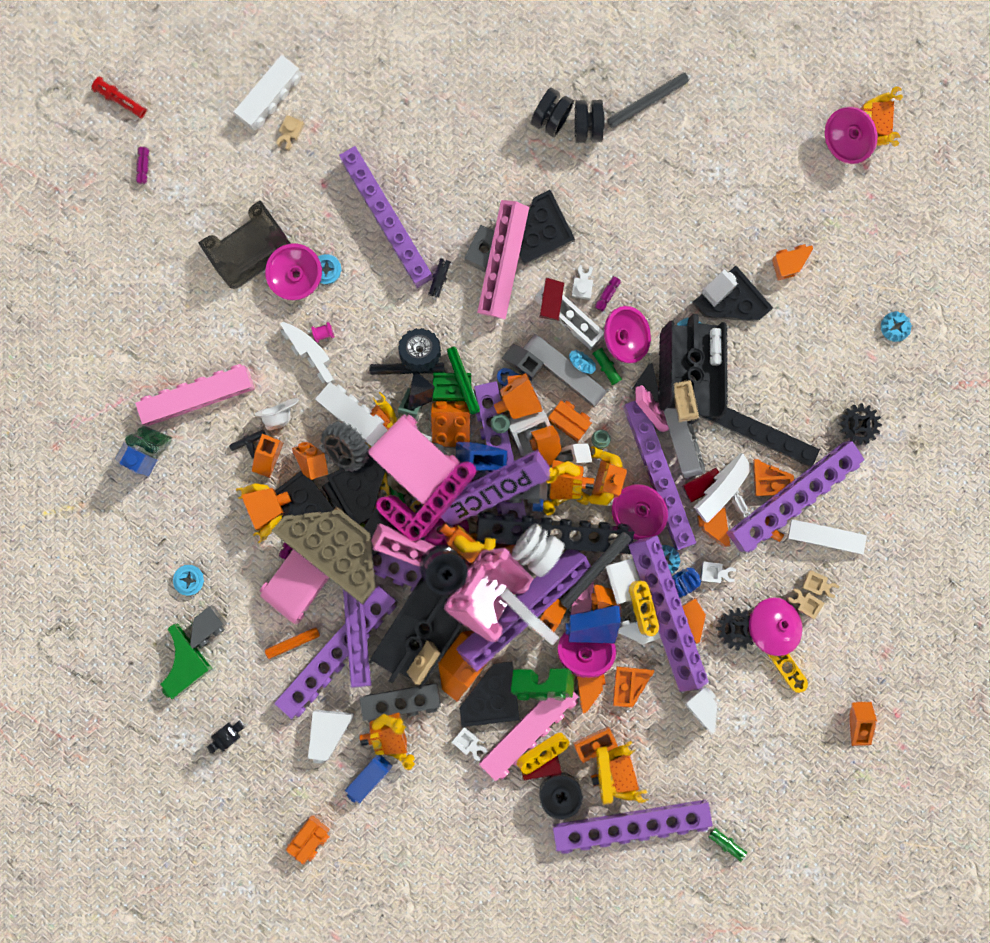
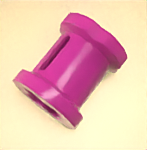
[311,322,335,343]

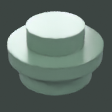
[491,414,510,434]
[591,430,611,449]

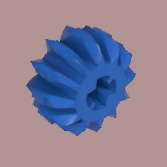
[672,568,701,598]

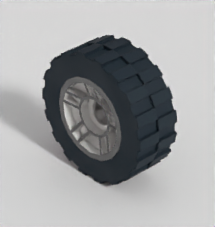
[398,328,441,372]

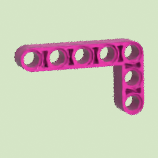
[376,462,476,541]

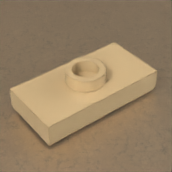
[674,380,699,422]
[407,641,440,685]

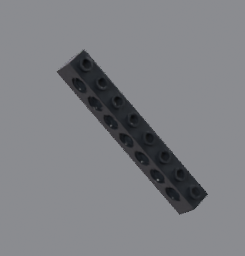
[476,512,634,554]

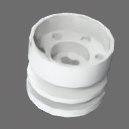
[512,524,564,577]

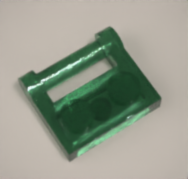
[125,426,172,454]

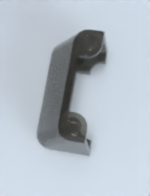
[198,200,291,289]

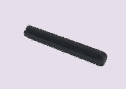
[369,362,445,375]

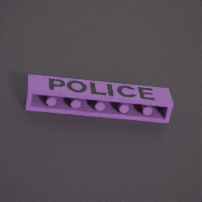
[438,450,550,526]

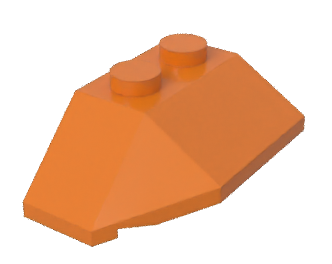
[438,630,489,702]

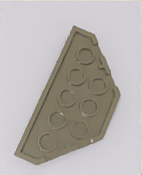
[272,510,375,605]

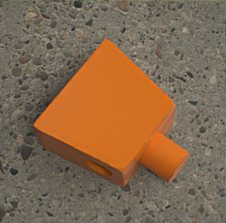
[493,373,543,419]

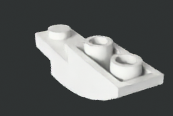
[280,322,335,384]

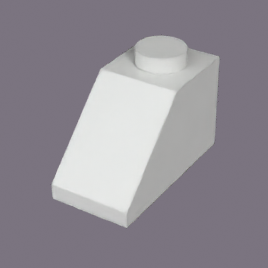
[550,443,592,468]

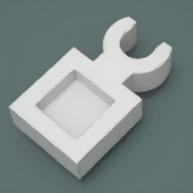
[572,265,593,300]
[701,562,736,583]
[452,727,487,761]

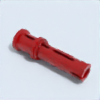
[91,76,147,119]

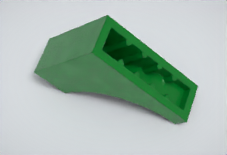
[160,623,213,699]

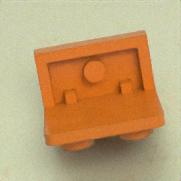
[431,401,470,447]

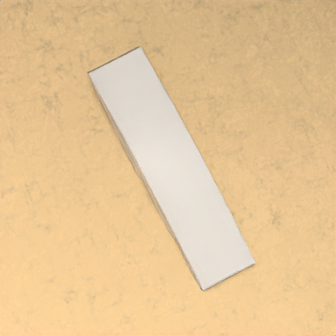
[694,453,752,523]
[788,520,867,555]

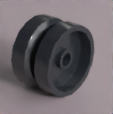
[531,87,574,138]
[574,100,605,143]
[420,545,468,595]
[539,772,583,820]

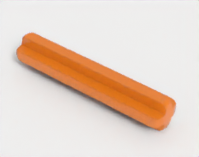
[265,627,320,659]

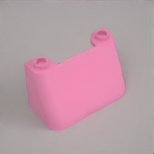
[368,414,460,504]
[445,548,533,641]
[260,549,329,624]

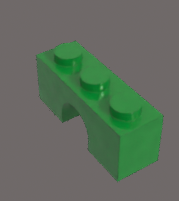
[511,669,575,701]

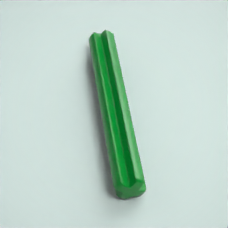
[447,346,480,415]

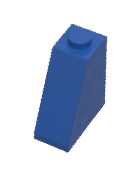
[115,442,158,476]
[455,442,507,470]
[565,606,621,643]
[345,755,393,804]

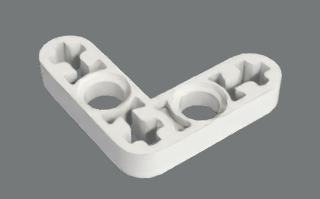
[500,588,559,645]

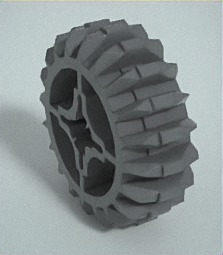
[320,421,369,472]

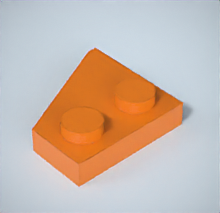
[753,459,794,496]
[613,666,654,708]

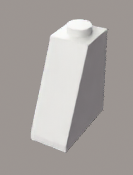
[308,710,354,763]

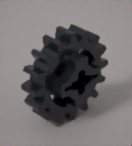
[838,403,882,446]
[716,608,754,651]
[206,720,246,755]

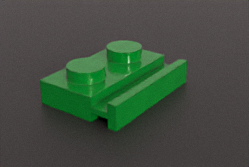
[433,373,472,401]

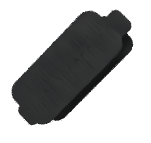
[659,314,728,424]
[369,577,463,690]

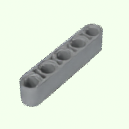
[523,334,607,407]
[658,391,705,479]

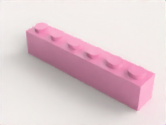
[477,200,529,319]
[135,364,255,427]
[371,523,471,568]
[479,691,578,781]

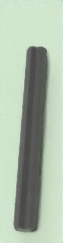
[607,72,689,128]
[561,532,631,608]

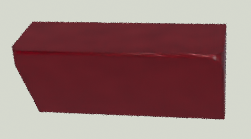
[540,278,564,321]
[681,467,719,503]
[521,755,562,781]

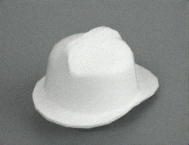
[255,398,299,431]

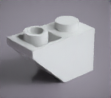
[702,269,738,307]
[618,617,661,644]

